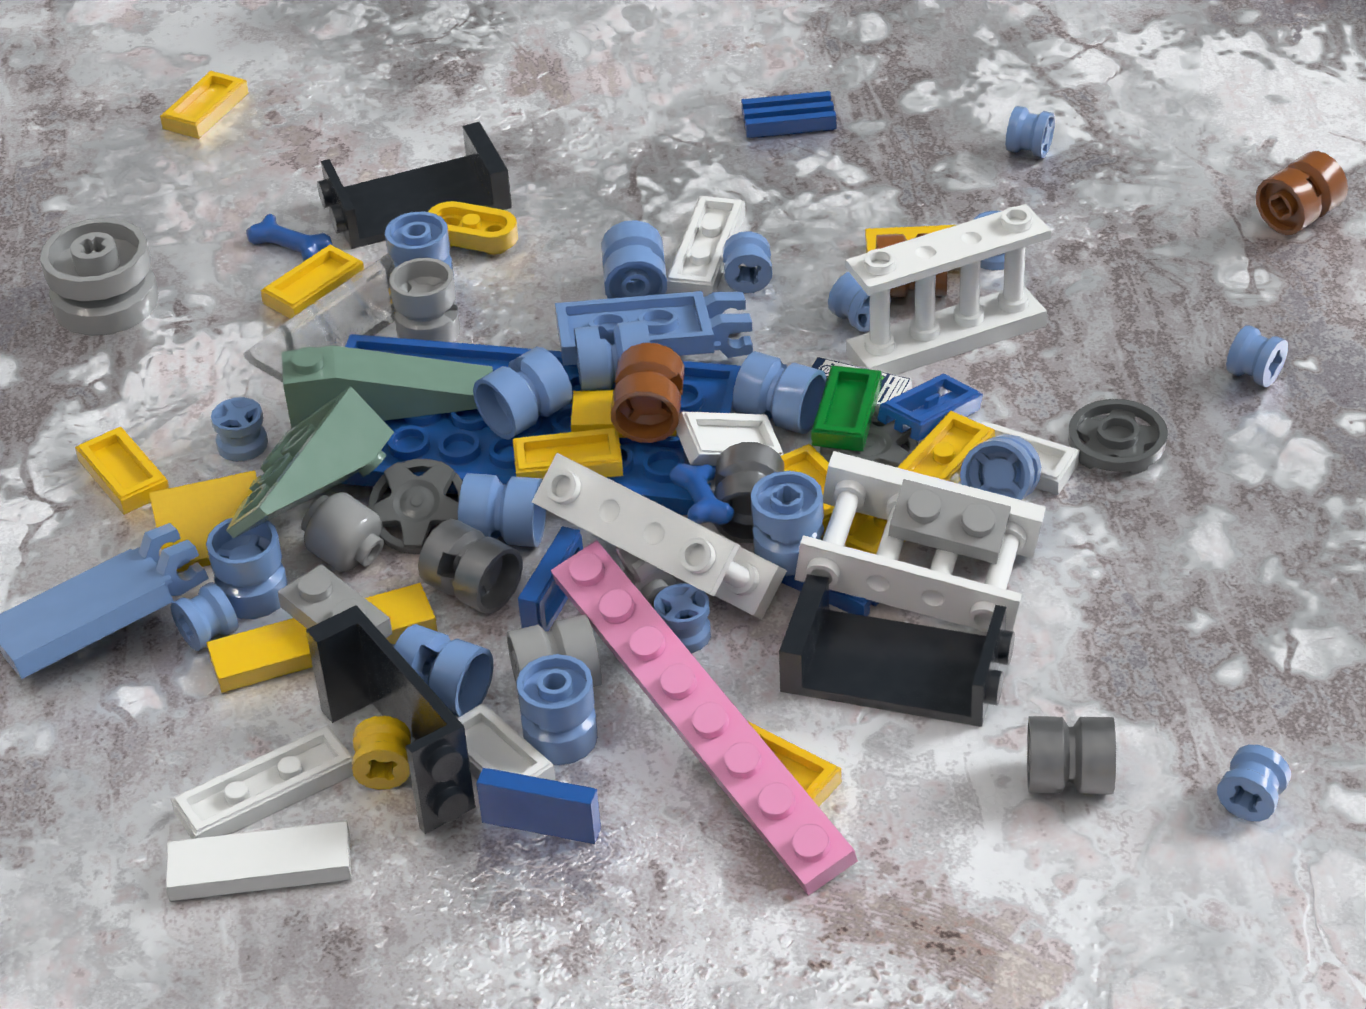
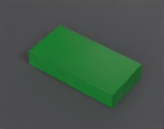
[811,366,882,451]

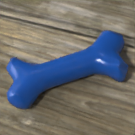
[246,214,332,262]
[670,464,734,525]

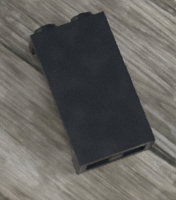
[317,121,512,249]
[779,574,1015,727]
[306,605,476,834]

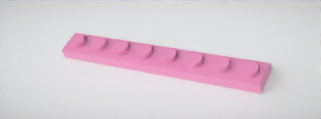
[551,540,858,896]

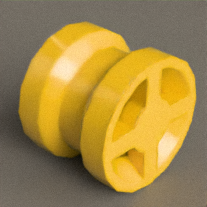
[352,716,411,790]

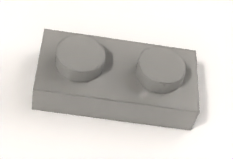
[888,479,1011,564]
[277,564,392,638]

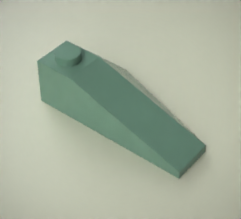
[281,346,493,429]
[226,386,394,538]

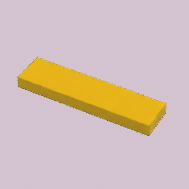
[844,411,995,555]
[206,582,438,693]

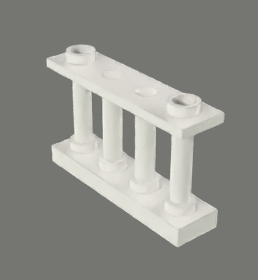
[845,204,1051,375]
[795,451,1046,632]
[532,453,787,620]

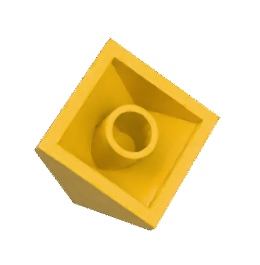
[149,470,257,572]

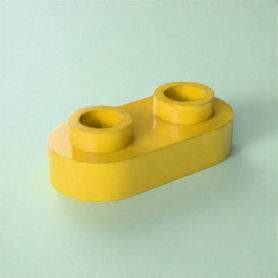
[428,201,518,255]

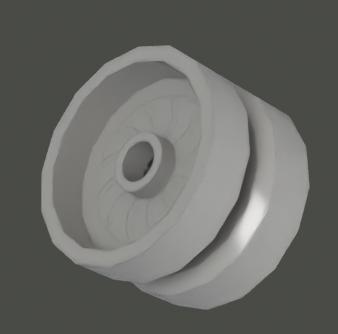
[40,218,159,336]

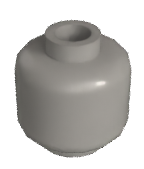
[301,492,384,572]

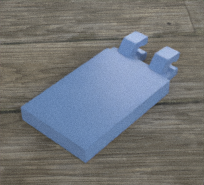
[555,291,753,366]
[0,523,209,679]

